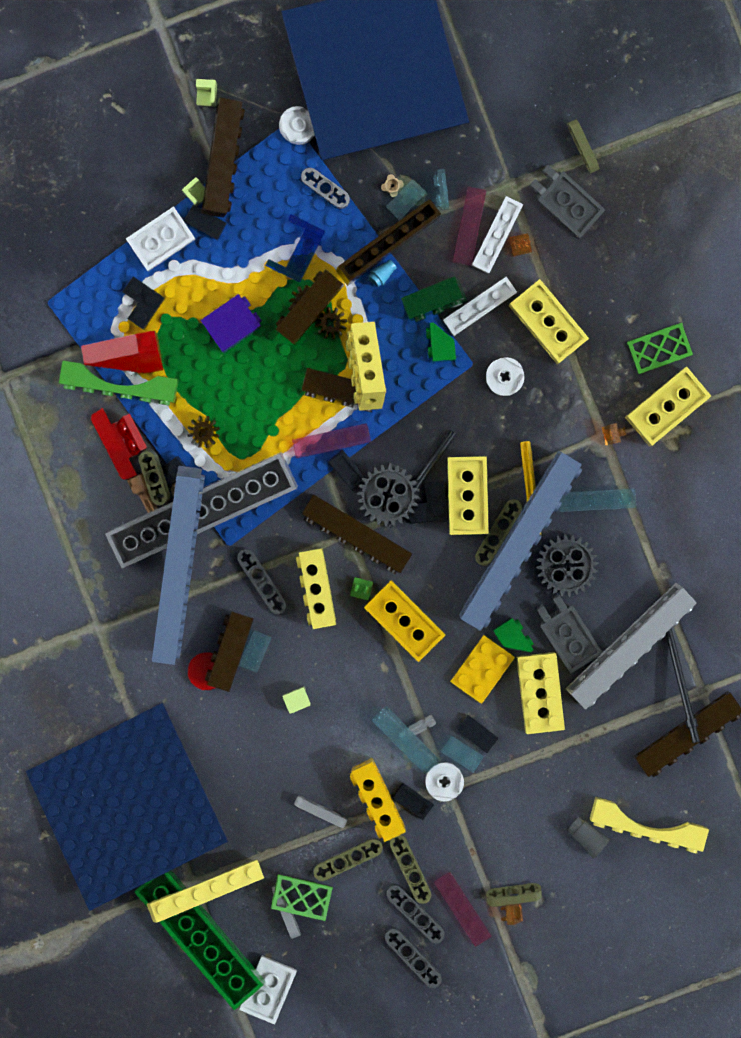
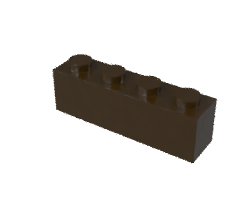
[276,269,344,345]
[302,368,376,413]
[204,611,254,692]

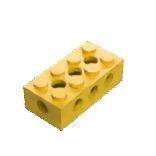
[364,580,445,662]
[350,758,406,842]

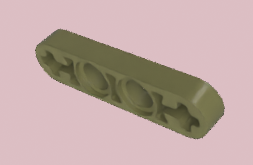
[475,499,522,566]
[390,834,431,904]
[314,838,383,881]

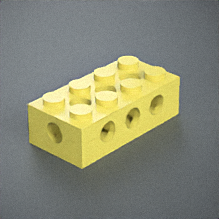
[509,279,589,365]
[346,322,386,411]
[625,367,711,447]
[447,456,489,535]
[296,548,336,629]
[516,652,565,734]

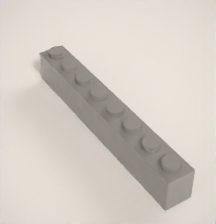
[565,583,697,710]

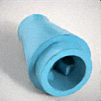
[368,260,397,287]

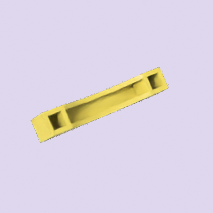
[590,797,709,853]
[147,860,264,923]

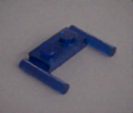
[265,214,325,283]

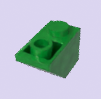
[426,322,456,363]
[493,617,534,652]

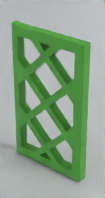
[627,323,693,374]
[271,874,333,921]

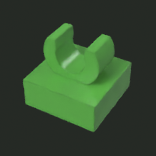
[350,577,373,601]

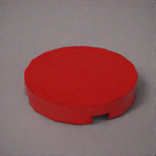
[188,652,214,690]

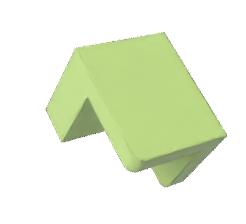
[196,79,217,107]
[182,177,205,206]
[282,686,311,714]

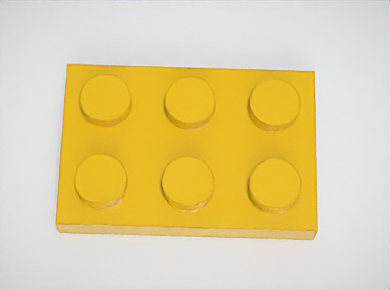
[450,635,515,704]

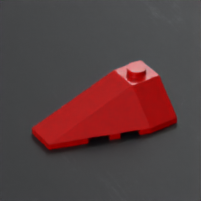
[81,331,164,374]

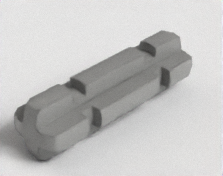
[400,715,436,741]

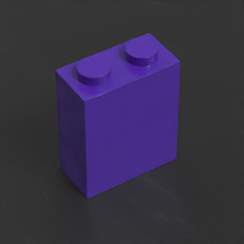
[201,294,262,353]

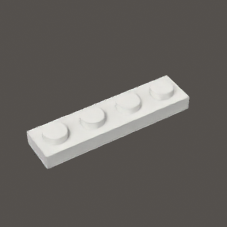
[472,196,523,274]
[443,277,517,336]

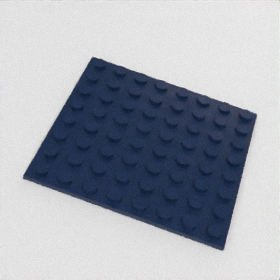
[281,0,469,161]
[26,703,228,911]

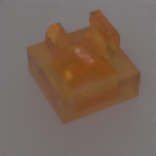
[509,233,532,257]
[601,423,626,446]
[500,903,523,925]

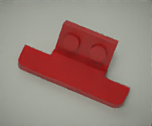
[91,408,147,480]

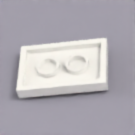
[126,206,196,271]
[239,955,297,1025]

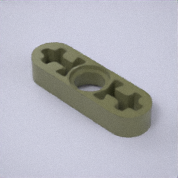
[567,119,600,174]
[139,450,170,505]
[486,883,542,907]

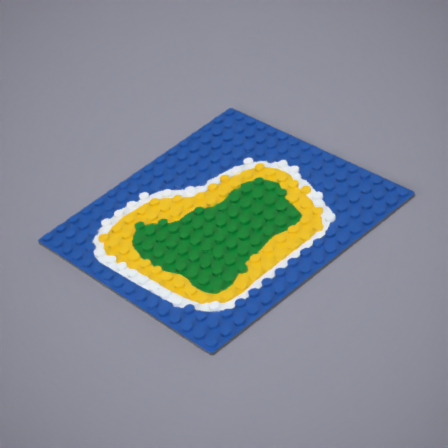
[48,129,473,546]

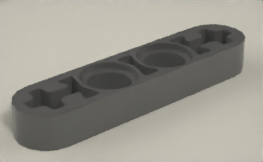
[238,549,287,614]
[387,884,445,943]
[385,927,442,988]

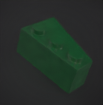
[401,276,467,322]

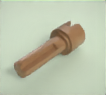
[127,473,158,513]

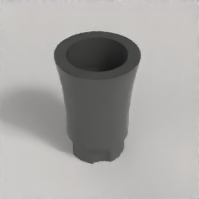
[567,816,610,859]

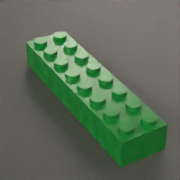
[134,870,266,1010]

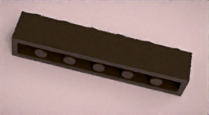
[201,97,245,218]
[336,199,441,286]
[302,494,412,574]
[633,691,741,777]

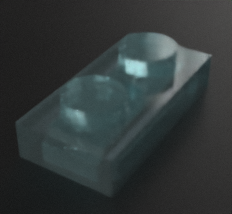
[433,169,449,211]
[386,179,426,221]
[239,630,272,673]
[441,735,484,773]

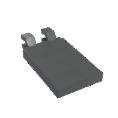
[529,165,605,239]
[535,594,603,674]

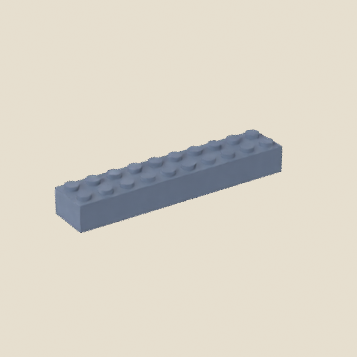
[459,451,582,631]
[152,466,205,665]

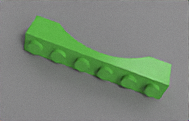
[59,361,179,406]

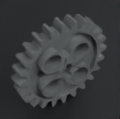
[357,464,420,527]
[536,534,599,597]

